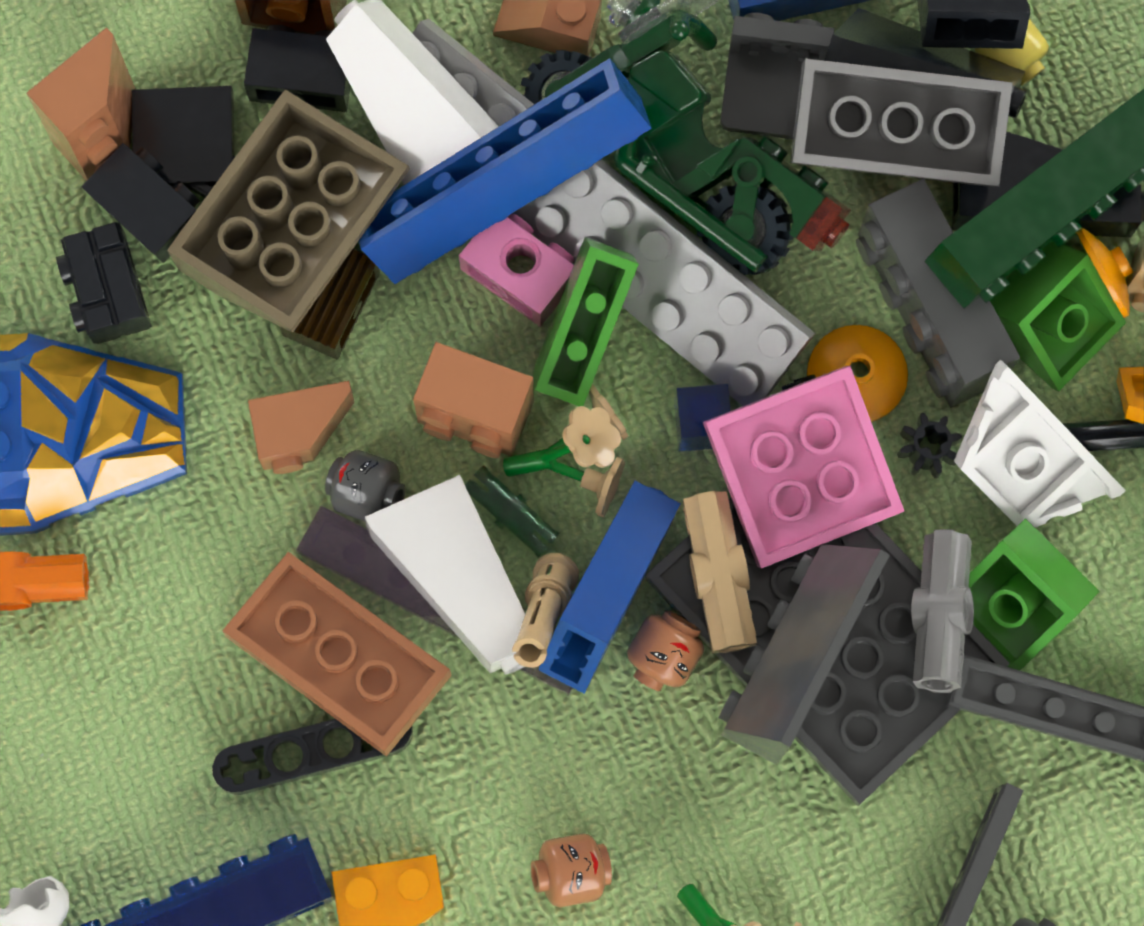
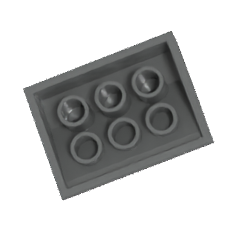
[718,544,890,765]

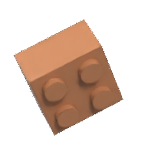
[413,342,534,458]

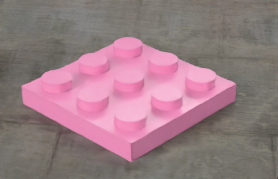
[703,366,905,569]

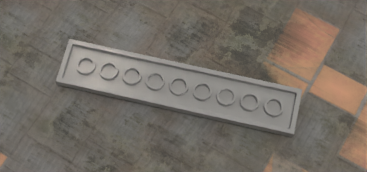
[412,19,816,406]

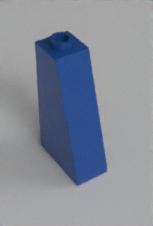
[538,481,681,694]

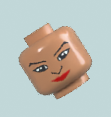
[627,610,704,691]
[531,834,612,907]

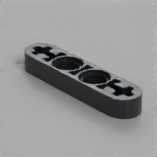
[212,719,413,795]

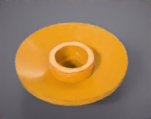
[1077,228,1134,318]
[807,325,908,422]

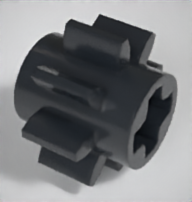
[897,413,962,479]

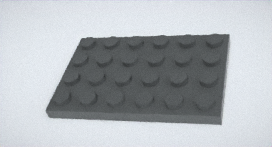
[645,498,1010,806]

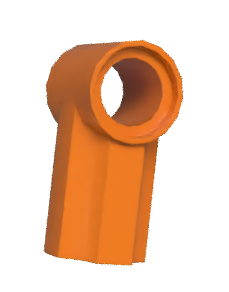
[0,551,89,611]

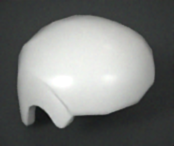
[0,876,69,926]

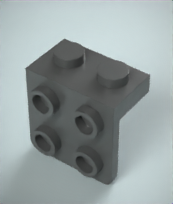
[720,13,834,139]

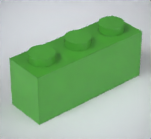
[531,237,639,406]

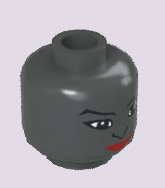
[325,450,406,521]

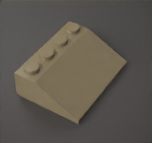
[167,90,410,333]

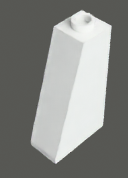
[326,0,499,185]
[365,475,525,675]

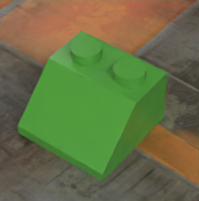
[990,241,1126,392]
[969,518,1100,671]

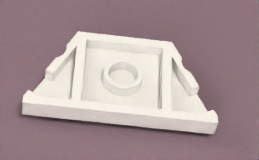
[954,360,1126,527]

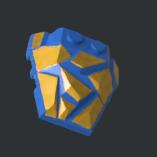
[0,333,187,536]

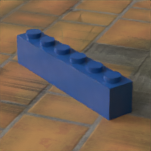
[359,58,652,284]

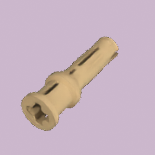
[512,553,579,668]

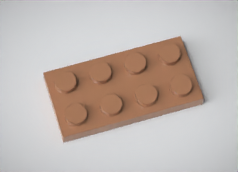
[222,552,452,757]

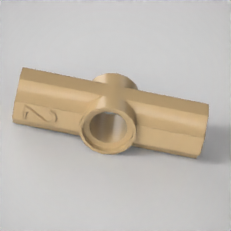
[683,491,757,654]

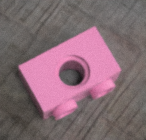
[459,213,574,327]

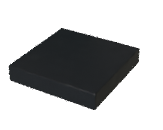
[132,86,234,188]

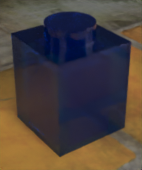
[674,384,731,451]

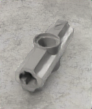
[911,529,974,693]

